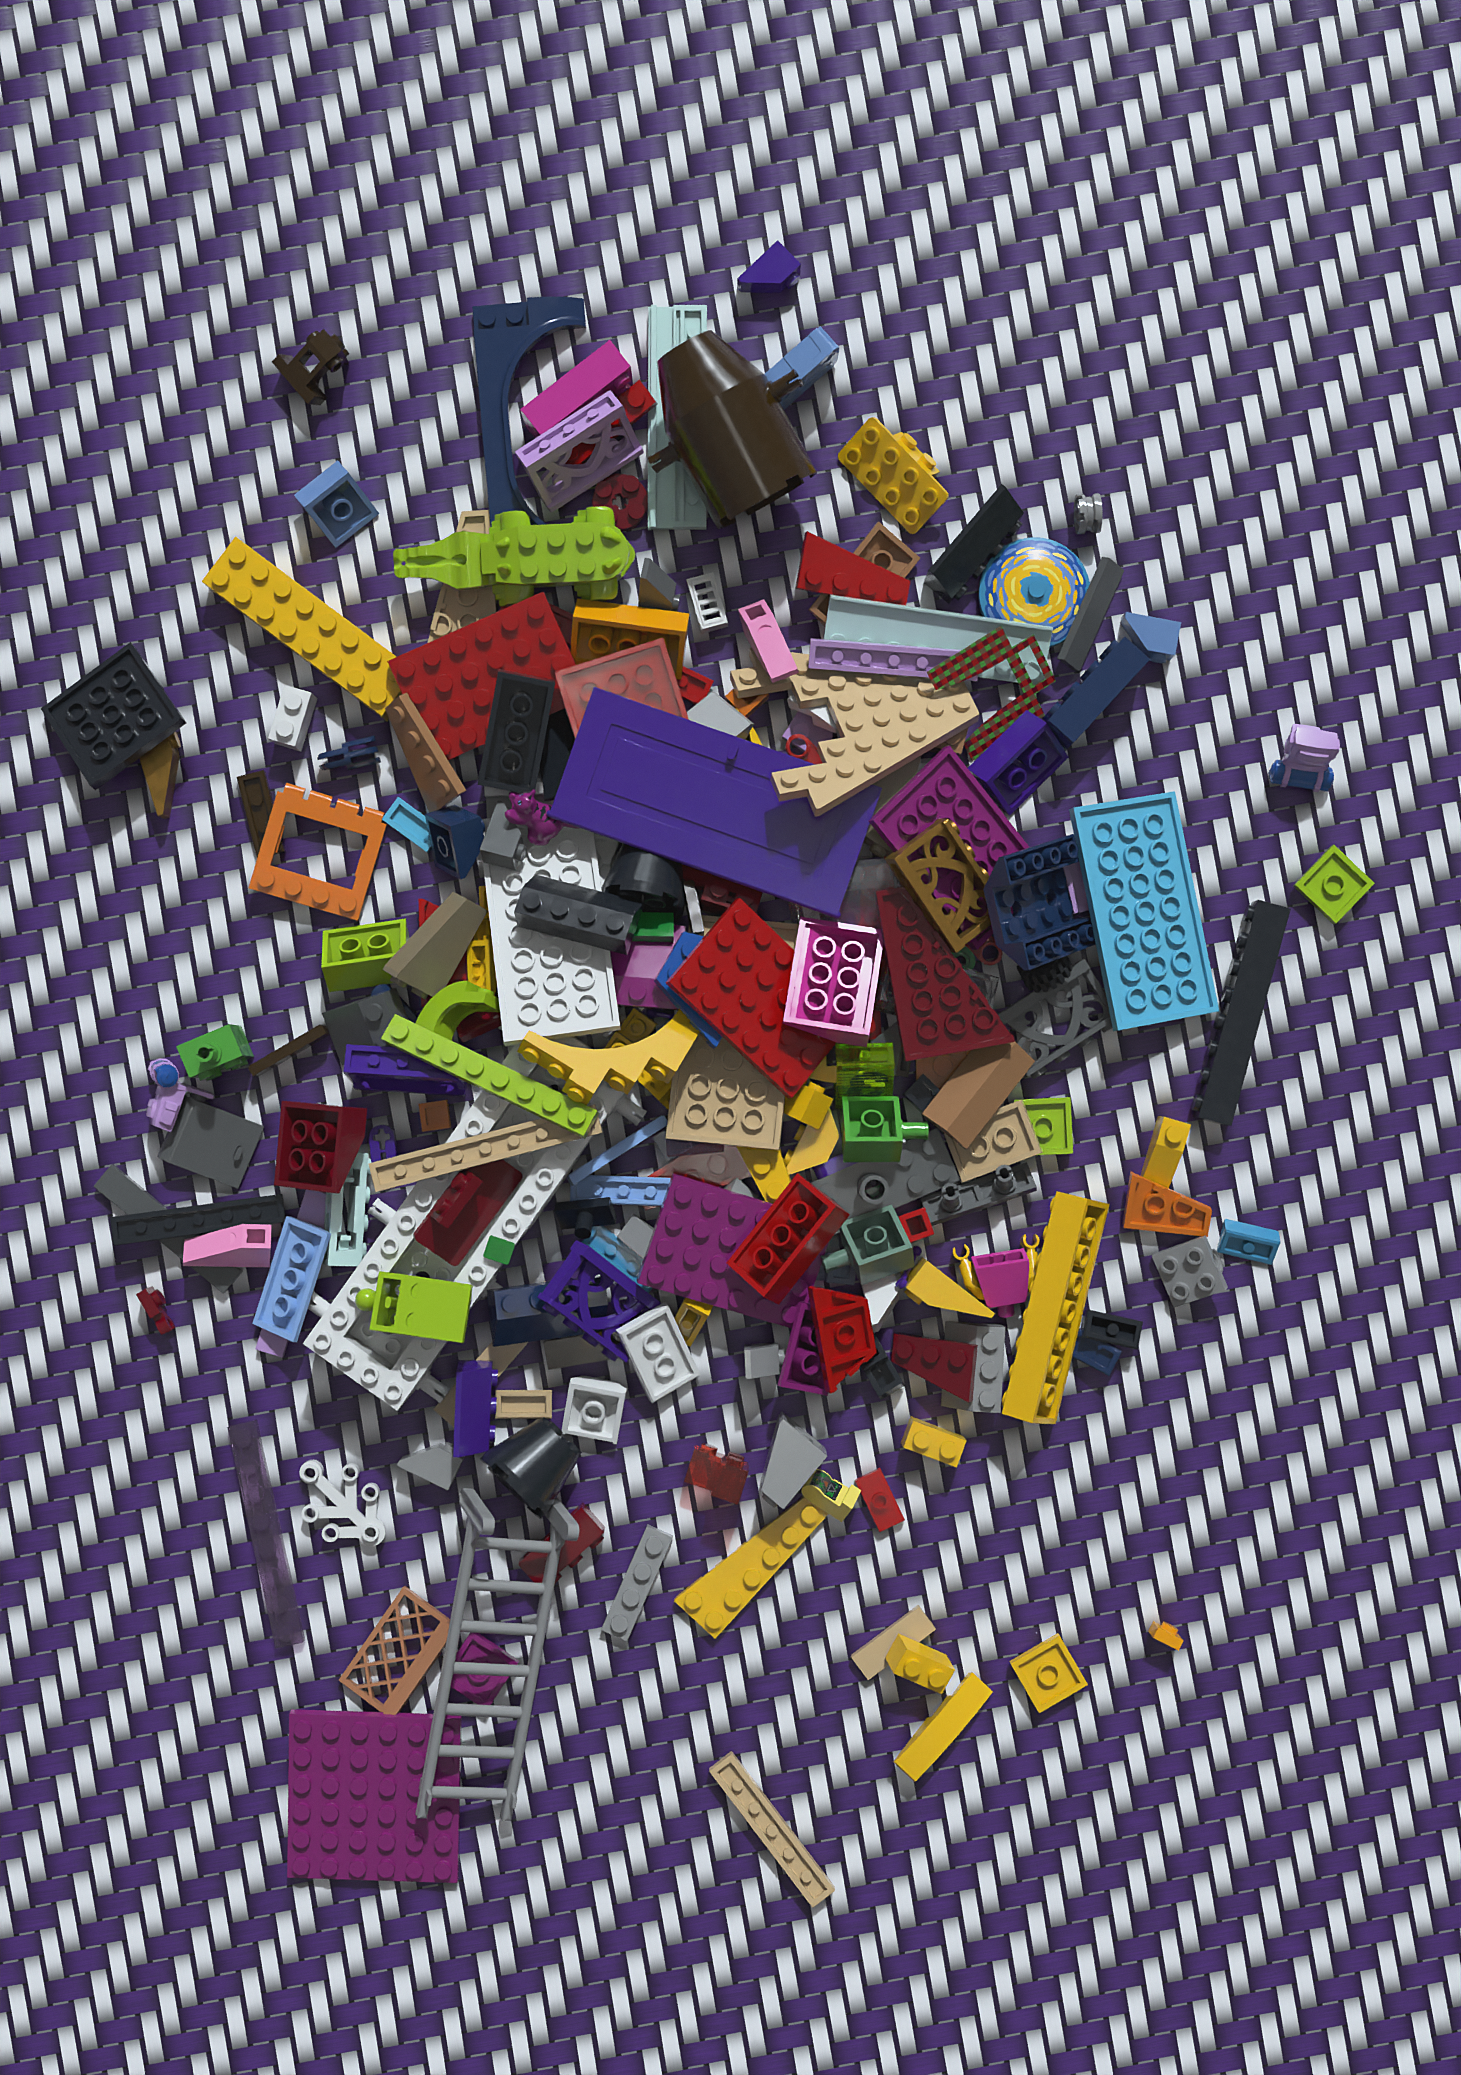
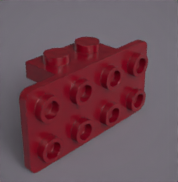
[413,1159,523,1266]

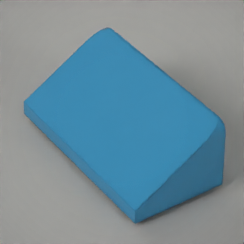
[1217,1219,1281,1265]

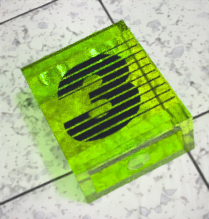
[834,1043,895,1109]

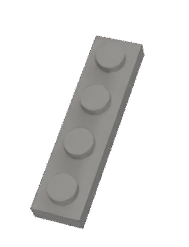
[601,1524,673,1641]

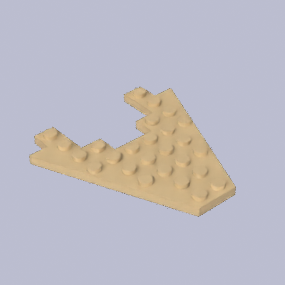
[730,648,979,817]

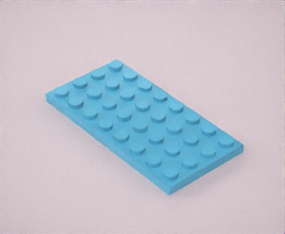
[1069,791,1219,1032]

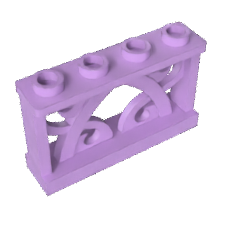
[515,390,644,512]

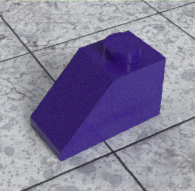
[737,240,801,293]

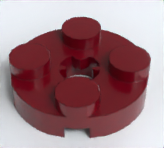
[592,474,648,532]

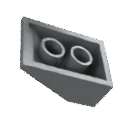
[322,988,408,1065]

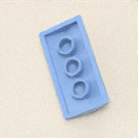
[252,1216,331,1342]

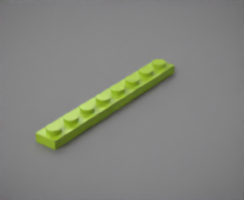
[381,1014,599,1139]

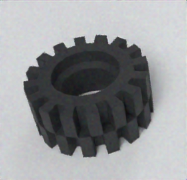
[1016,956,1072,993]

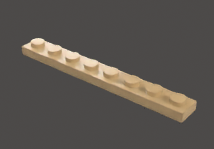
[369,1104,603,1192]

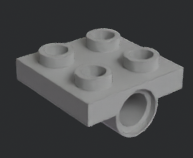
[1152,1235,1228,1308]

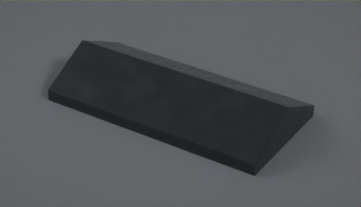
[541,708,575,801]

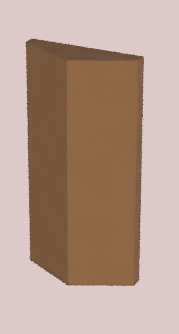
[808,521,920,627]
[921,1042,1035,1150]

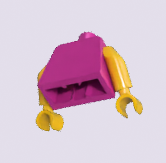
[953,1234,1040,1318]

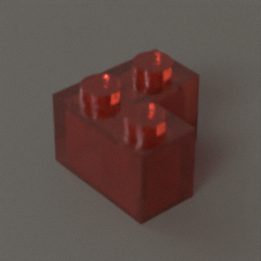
[684,1443,749,1504]

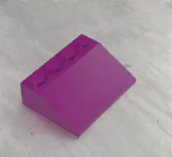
[610,925,686,1011]

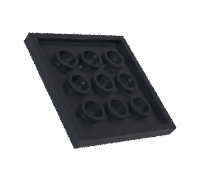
[41,642,187,791]

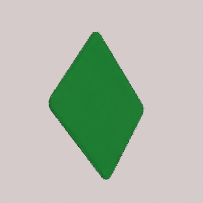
[483,1235,515,1265]

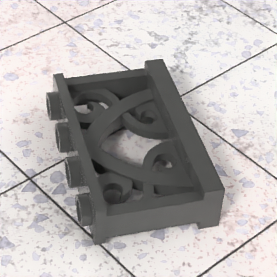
[998,959,1113,1079]

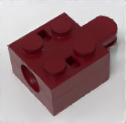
[682,864,763,915]

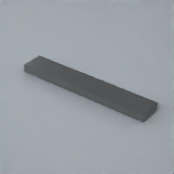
[94,1164,243,1294]

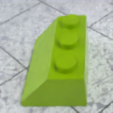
[321,918,409,992]

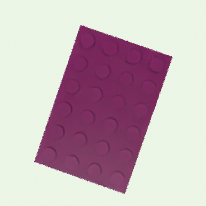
[869,746,1029,950]
[637,1173,829,1329]

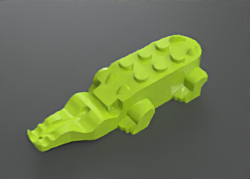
[393,506,636,606]

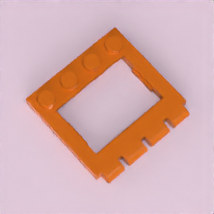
[248,783,387,921]

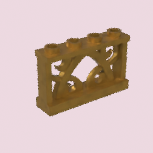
[885,819,991,953]

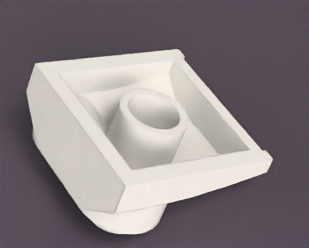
[562,1376,627,1444]

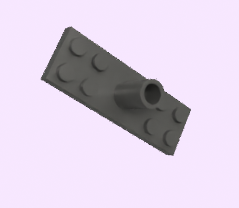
[811,1128,960,1235]

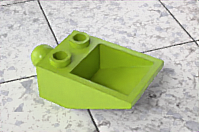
[355,1271,473,1343]

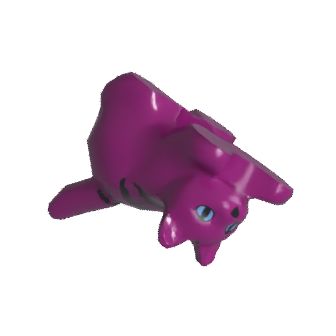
[505,790,580,846]

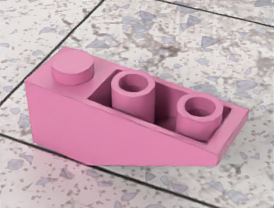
[738,599,799,683]
[183,1224,271,1267]

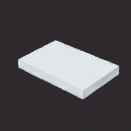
[616,1302,700,1403]

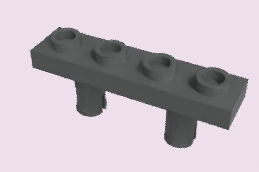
[920,1162,1037,1226]

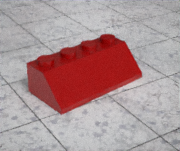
[726,1173,850,1305]

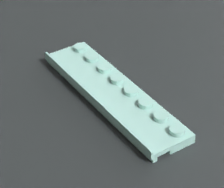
[648,305,707,530]
[823,595,1053,685]

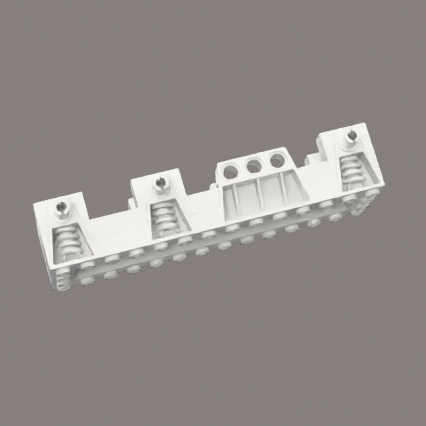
[303,1026,647,1411]

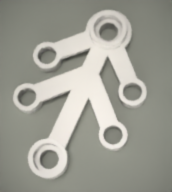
[299,1460,386,1546]

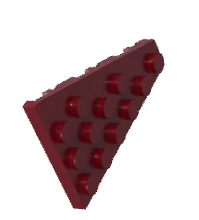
[874,887,1015,1061]

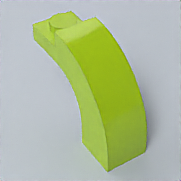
[415,981,500,1041]

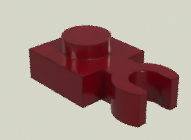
[136,1286,176,1335]

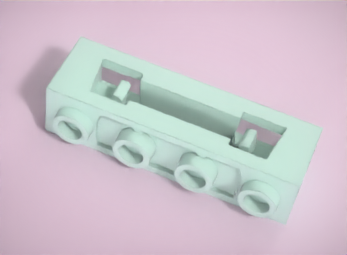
[322,1152,371,1266]

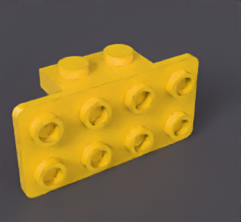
[838,417,949,534]

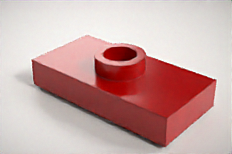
[855,1468,905,1532]

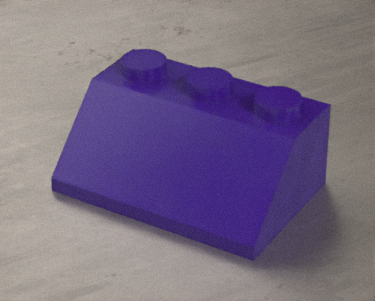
[968,710,1069,816]
[453,1360,498,1458]

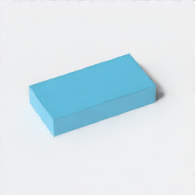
[382,797,431,853]

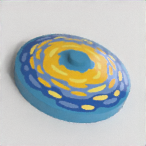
[978,537,1090,648]

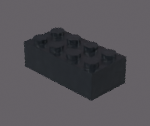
[478,669,555,793]

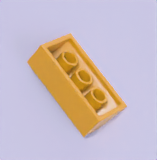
[571,598,689,679]

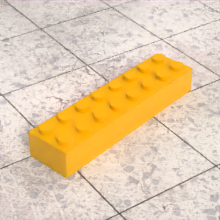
[202,536,402,721]
[1002,1191,1110,1424]

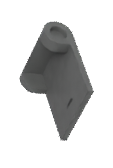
[157,1092,264,1189]

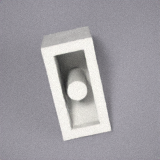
[862,1272,903,1332]

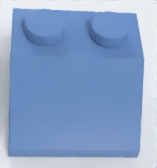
[294,461,379,548]

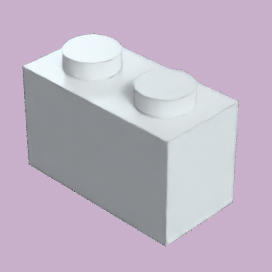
[268,685,317,752]

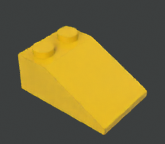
[904,1257,995,1318]

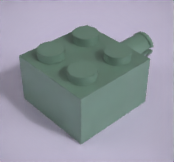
[820,1204,914,1285]

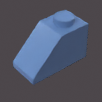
[1120,612,1181,663]

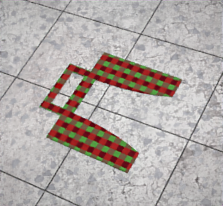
[927,626,1056,761]

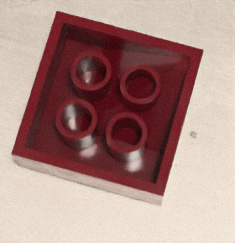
[274,1101,367,1193]

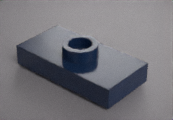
[1072,1328,1123,1376]

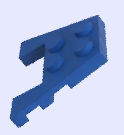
[654,932,722,1049]

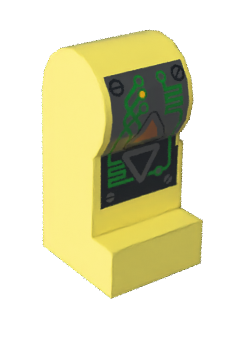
[801,1469,861,1522]

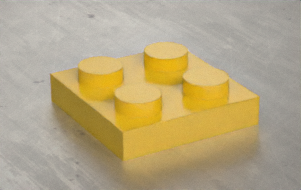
[1009,1633,1088,1713]

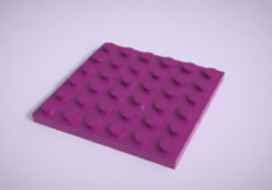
[287,1709,462,1883]

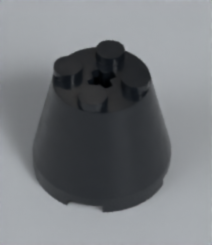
[601,843,685,919]
[480,1417,582,1519]

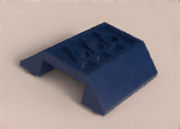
[983,834,1096,971]

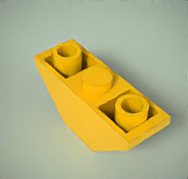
[784,1107,839,1175]

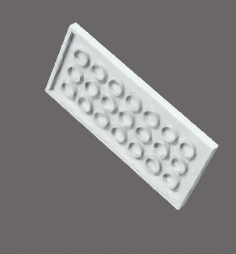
[483,827,621,1046]

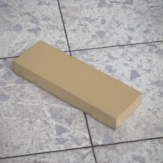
[851,1605,936,1680]

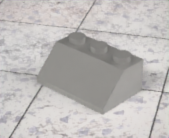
[941,1321,1005,1413]

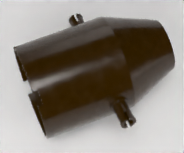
[648,330,817,530]

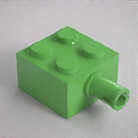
[176,1024,254,1081]
[840,1096,929,1162]

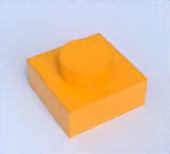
[1148,1621,1184,1651]

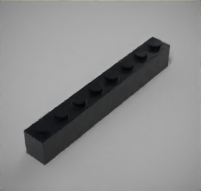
[1191,899,1291,1126]

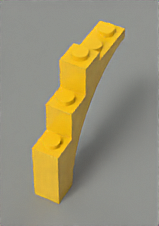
[517,1009,699,1105]

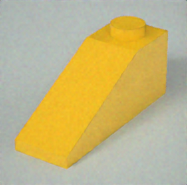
[1140,1116,1191,1188]

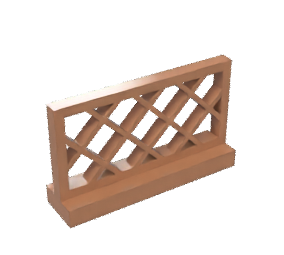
[338,1586,450,1715]

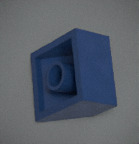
[425,804,485,880]

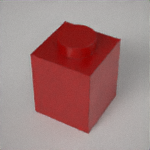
[898,1207,934,1243]

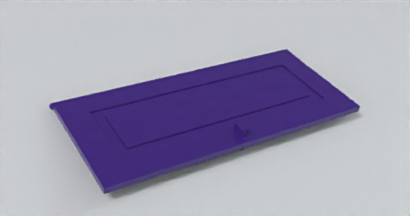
[546,687,882,918]

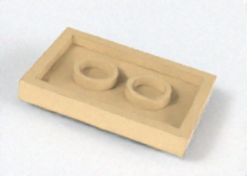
[944,1100,1043,1183]

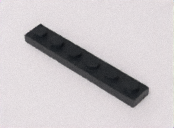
[110,1194,286,1246]

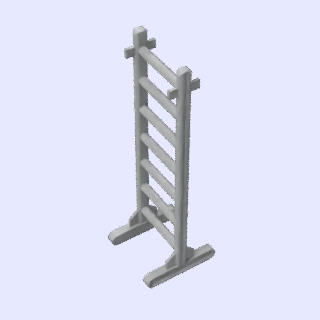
[415,1488,579,1821]

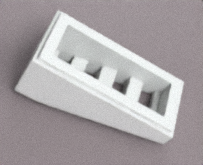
[686,572,728,634]

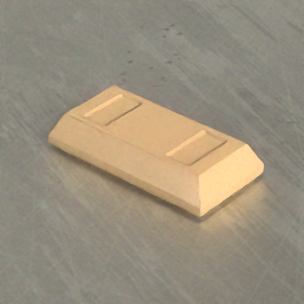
[495,1390,552,1419]

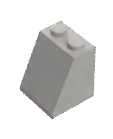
[760,1412,827,1509]

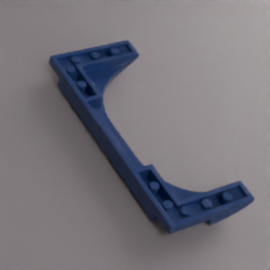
[472,297,586,527]

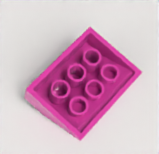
[783,917,883,1047]

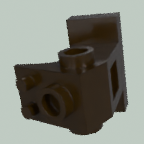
[272,329,349,405]

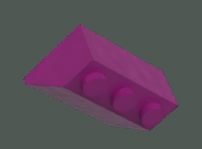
[778,1301,828,1396]

